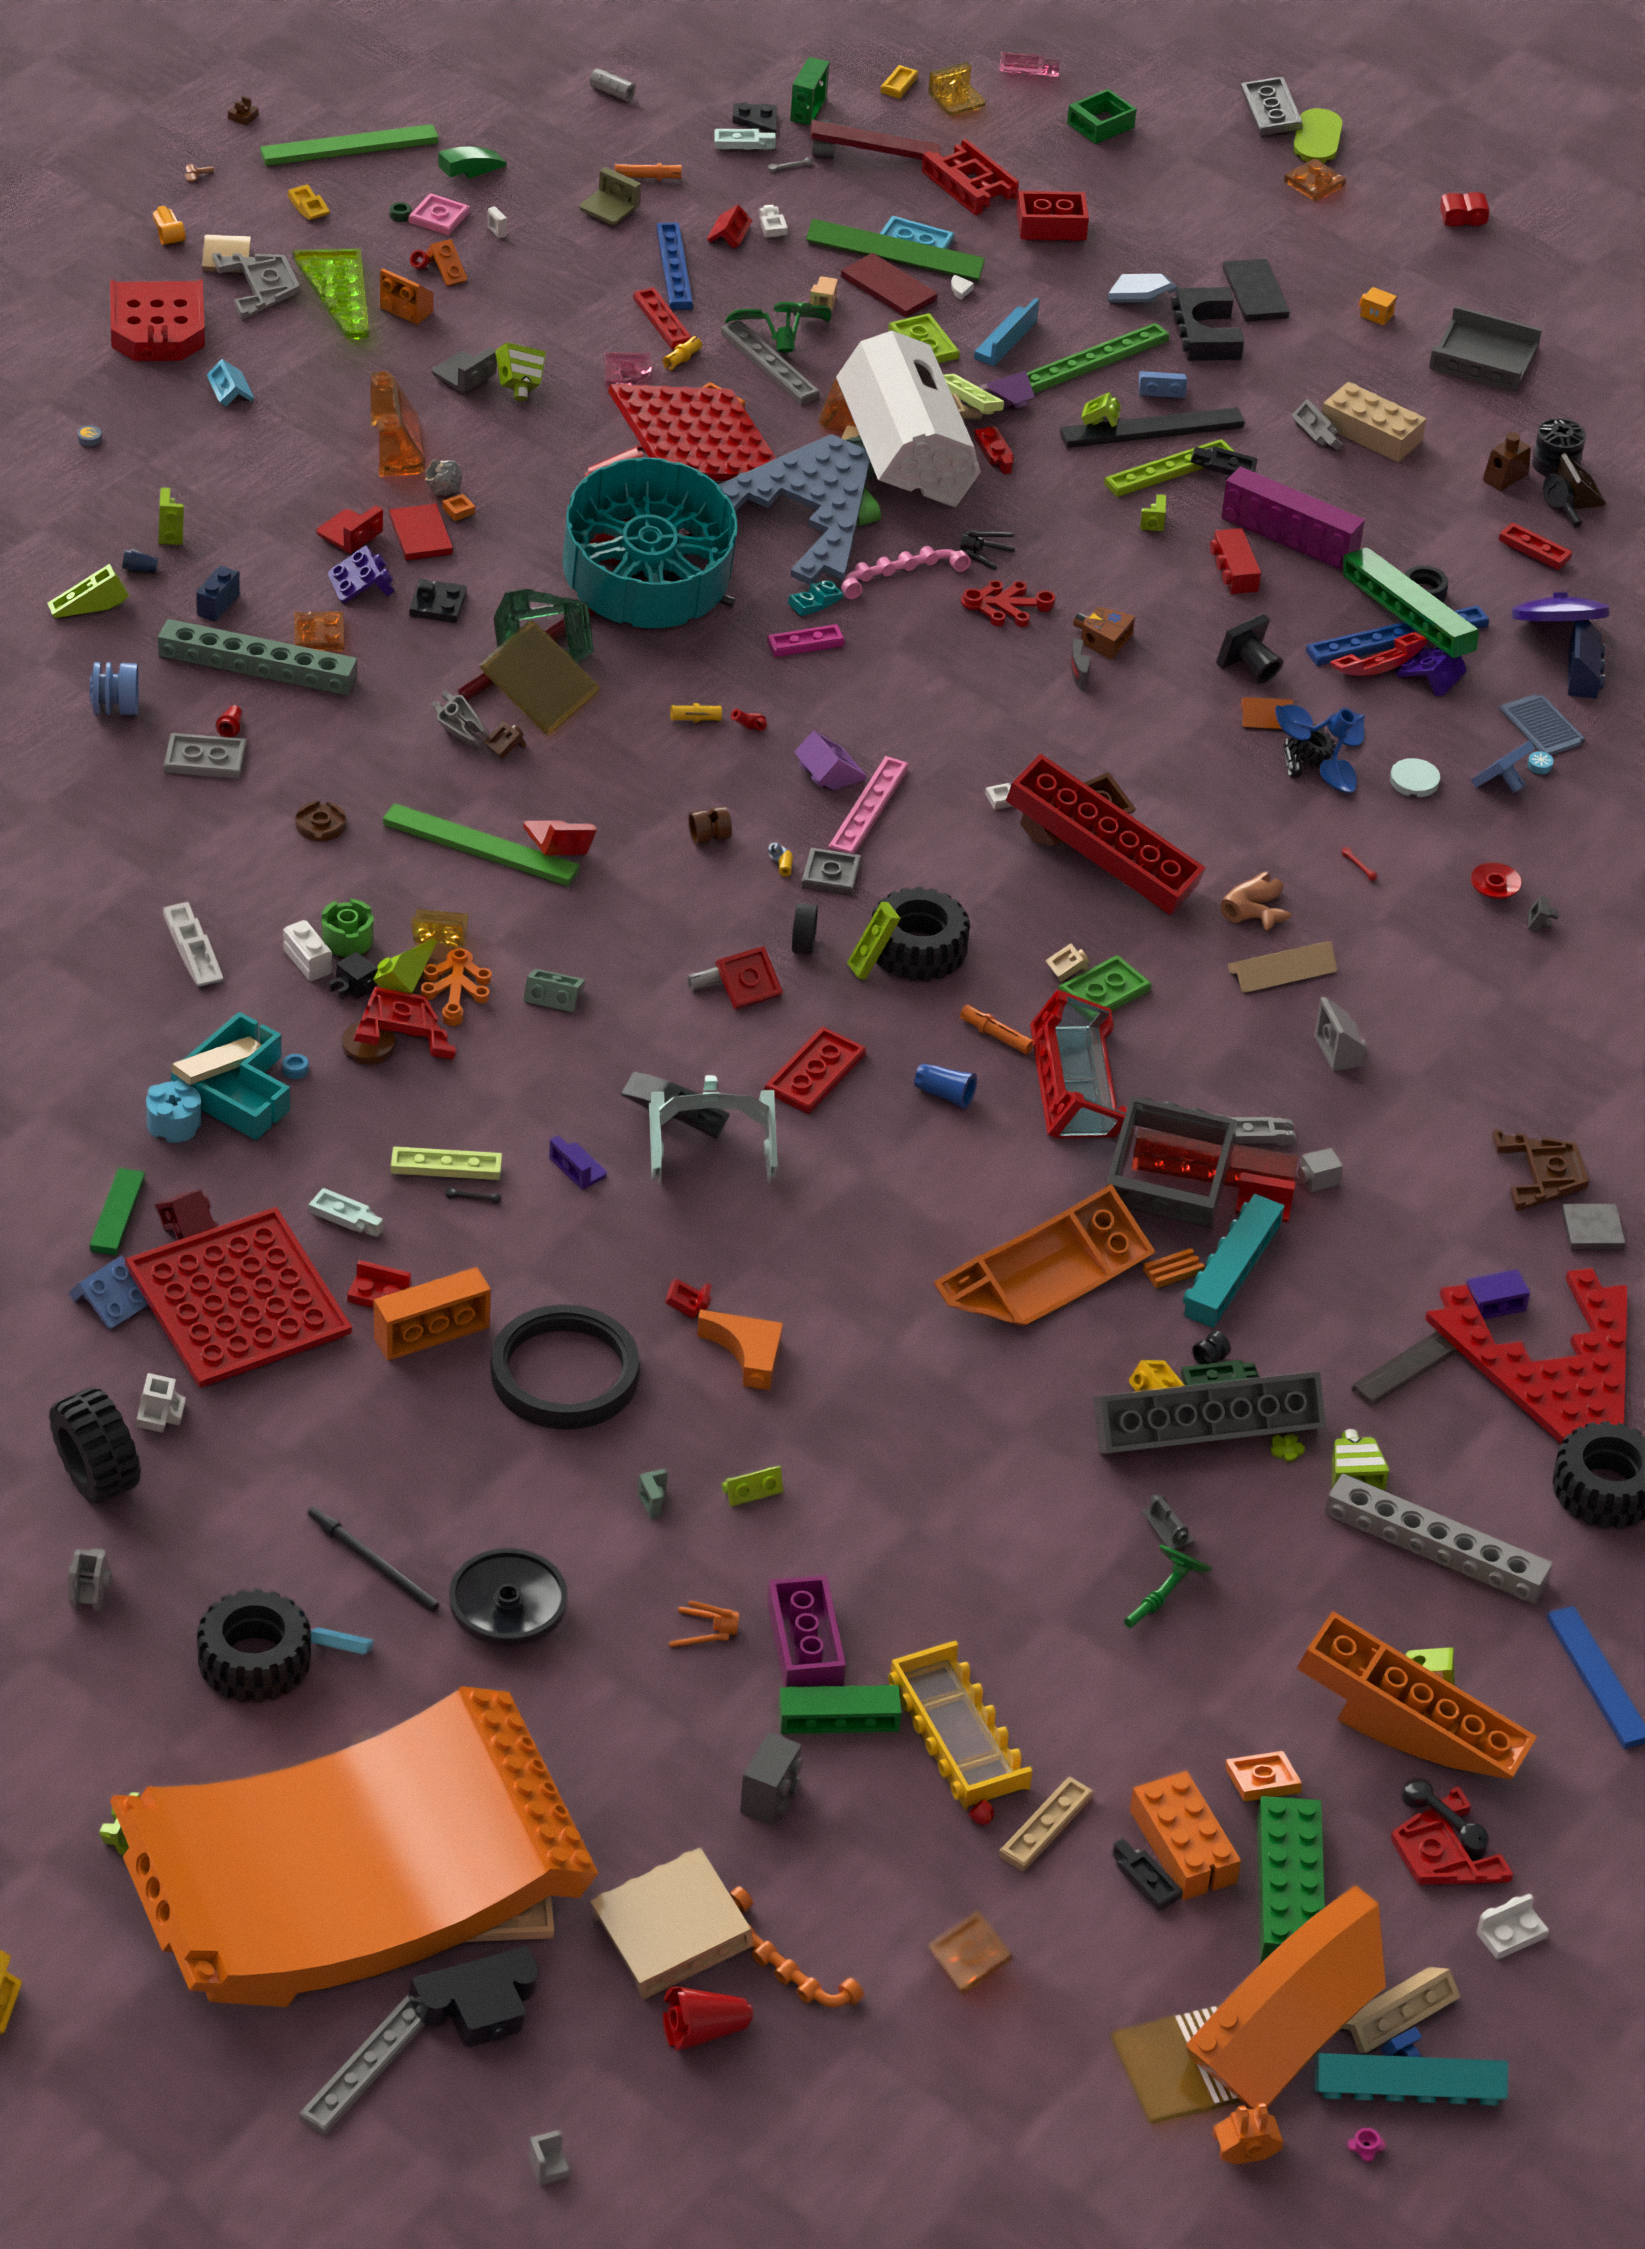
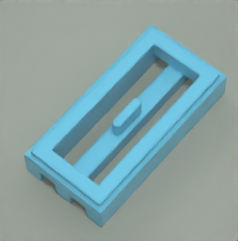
[310,1627,374,1655]

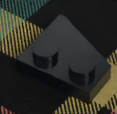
[732,102,777,136]

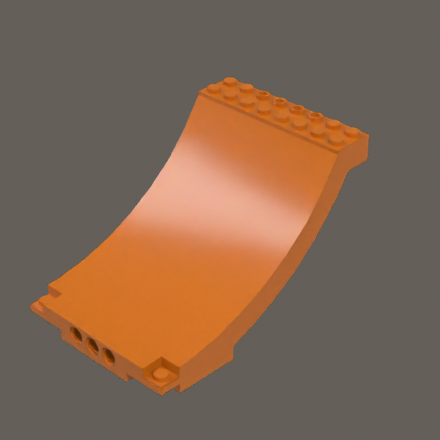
[110,1686,598,2007]

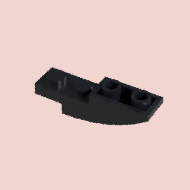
[621,1072,730,1139]

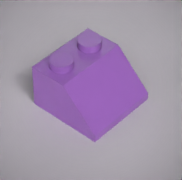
[794,730,867,790]

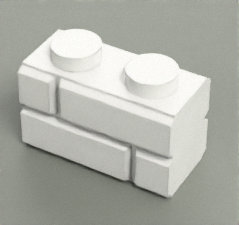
[283,920,332,981]

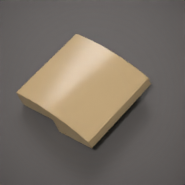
[202,235,251,273]

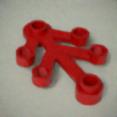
[961,580,1055,627]

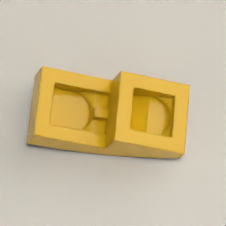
[287,184,330,220]

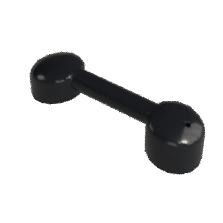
[1401,1778,1489,1861]

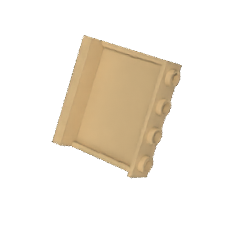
[590,1847,754,2000]

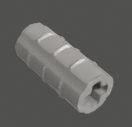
[590,68,636,102]

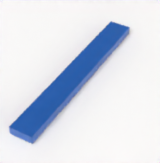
[1306,605,1489,666]

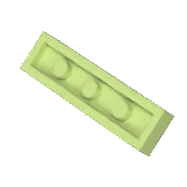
[943,374,1004,414]
[391,1147,502,1180]

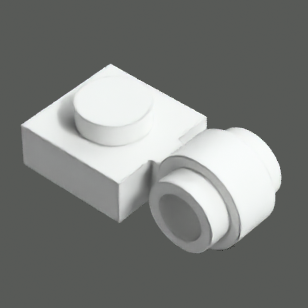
[759,205,788,237]

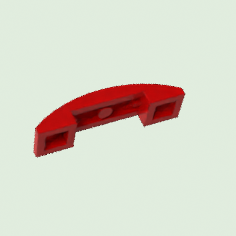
[1330,632,1427,676]

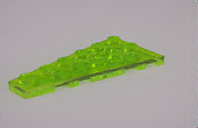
[292,248,369,339]

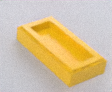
[880,65,918,99]

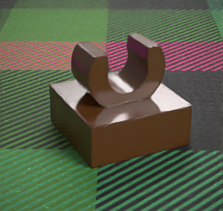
[228,96,259,126]

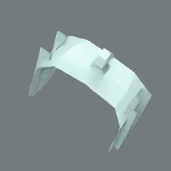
[649,1076,778,1184]

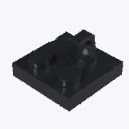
[409,579,467,624]

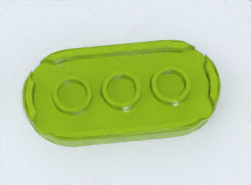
[1293,108,1342,164]

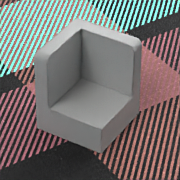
[529,2130,570,2186]

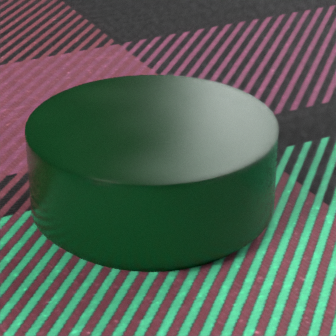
[389,202,412,222]

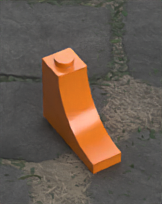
[697,1310,783,1390]

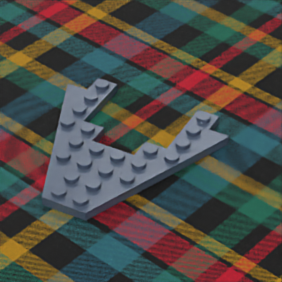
[719,434,871,585]

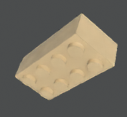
[1322,382,1427,462]

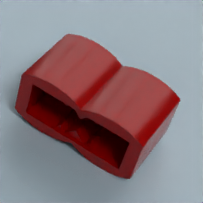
[1440,192,1490,226]

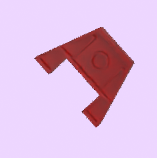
[353,987,456,1060]
[1390,1786,1513,1885]

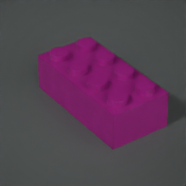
[767,1575,846,1687]

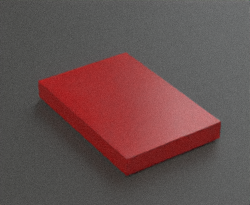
[389,503,453,561]

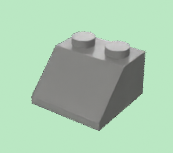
[1314,997,1367,1071]

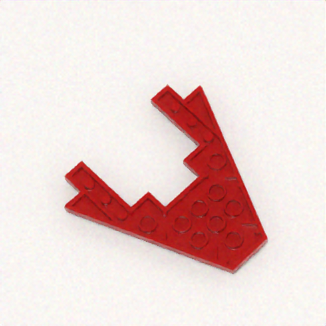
[1425,1268,1627,1445]

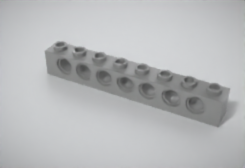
[1325,1473,1553,1604]

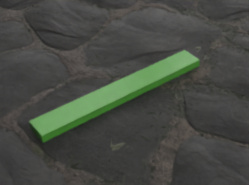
[260,124,438,166]
[806,218,985,281]
[1027,323,1170,393]
[383,803,580,887]

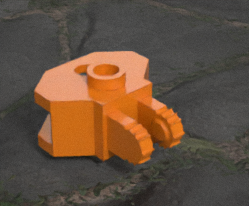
[1212,2102,1283,2165]

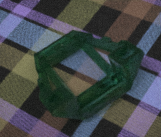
[493,589,594,691]

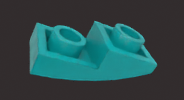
[787,581,844,616]

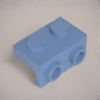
[1138,371,1187,398]

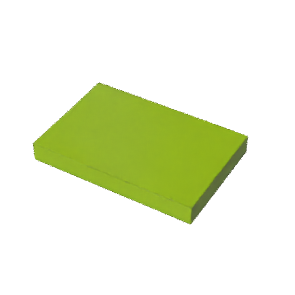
[888,313,960,363]

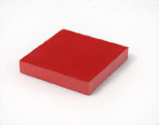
[715,946,783,1010]

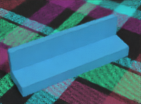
[974,298,1040,366]

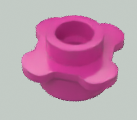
[1347,2128,1385,2162]

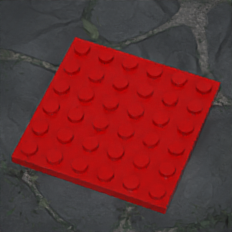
[608,384,777,481]
[125,1206,352,1388]

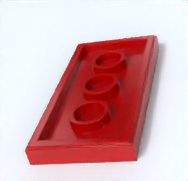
[764,1026,867,1114]

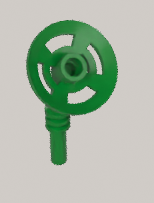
[1124,1544,1213,1628]

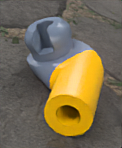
[768,843,793,877]

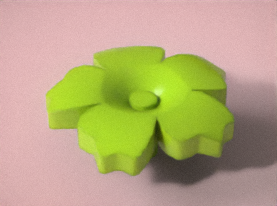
[1270,1434,1305,1462]

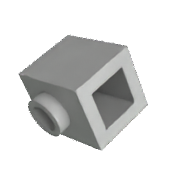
[1298,1148,1343,1192]

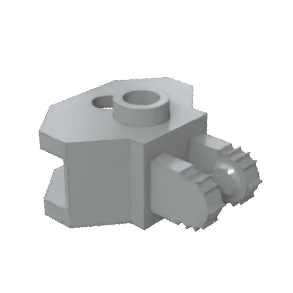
[68,1548,112,1611]

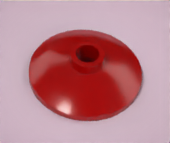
[1470,862,1522,899]

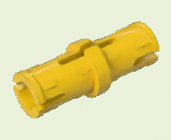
[662,336,702,370]
[670,703,722,723]

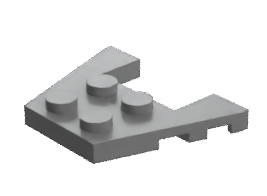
[212,253,300,320]

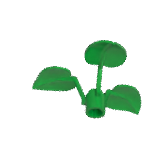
[725,302,832,353]

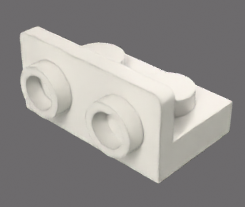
[1476,1893,1549,1960]

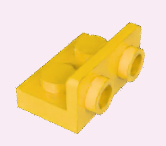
[1129,1360,1185,1391]

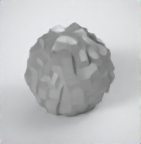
[425,460,463,496]

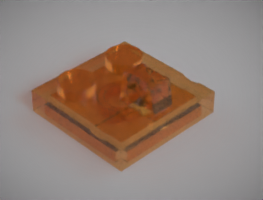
[1284,159,1346,201]
[294,611,344,651]
[927,1910,1014,1994]

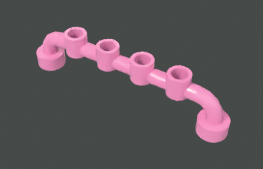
[841,546,971,599]

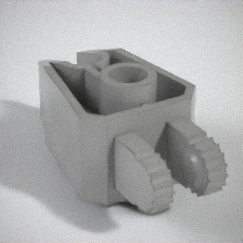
[430,690,489,747]

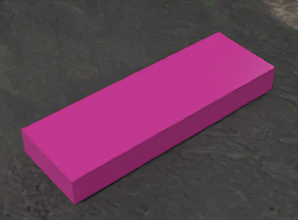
[767,624,845,657]

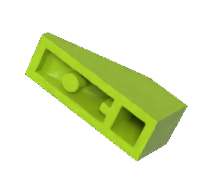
[47,564,130,618]
[373,939,437,993]

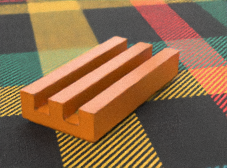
[1143,1248,1205,1288]

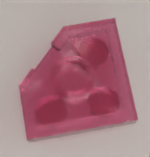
[604,352,651,388]

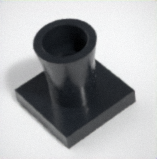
[1216,614,1284,684]

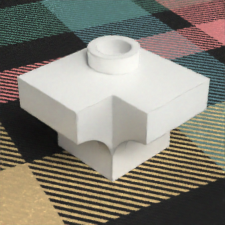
[135,1373,186,1433]

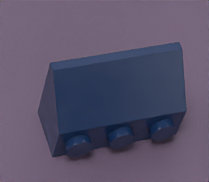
[1567,620,1605,699]

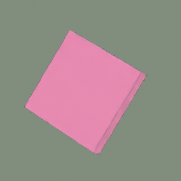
[409,193,470,236]

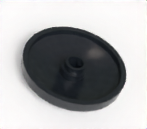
[449,1548,567,1646]

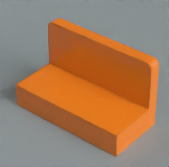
[1241,697,1293,729]

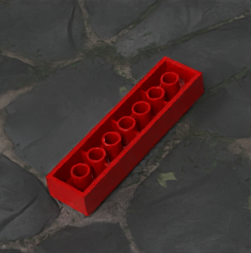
[1006,753,1206,916]

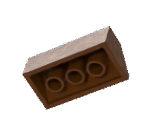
[1020,772,1136,846]

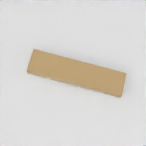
[171,1036,262,1085]
[999,1776,1094,1872]

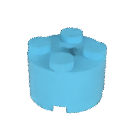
[146,1079,201,1143]

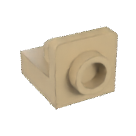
[1045,943,1090,982]

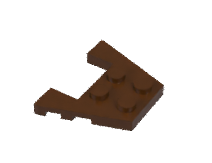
[1492,1129,1589,1211]

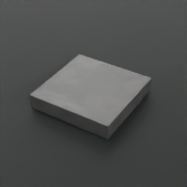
[801,848,861,896]
[1562,1204,1625,1250]

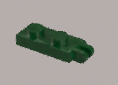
[1181,1360,1260,1385]

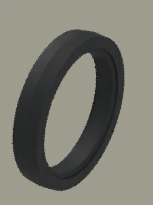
[490,1304,640,1430]

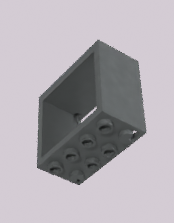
[1107,1096,1237,1229]

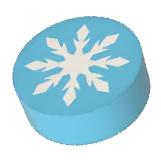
[1528,751,1554,774]

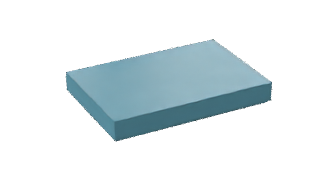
[880,216,955,249]

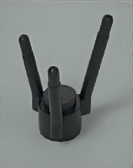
[960,530,1015,569]

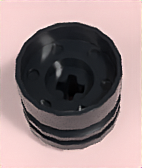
[1532,418,1587,477]

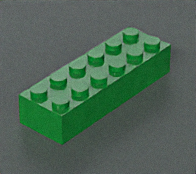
[1257,1796,1325,1964]

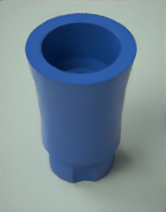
[914,1063,977,1109]

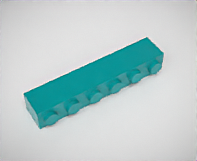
[1182,1194,1284,1328]
[1314,2053,1508,2105]

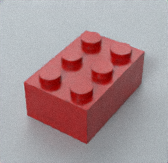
[1016,191,1089,241]

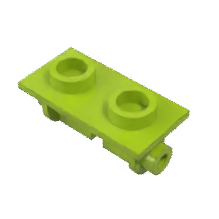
[722,1466,784,1507]

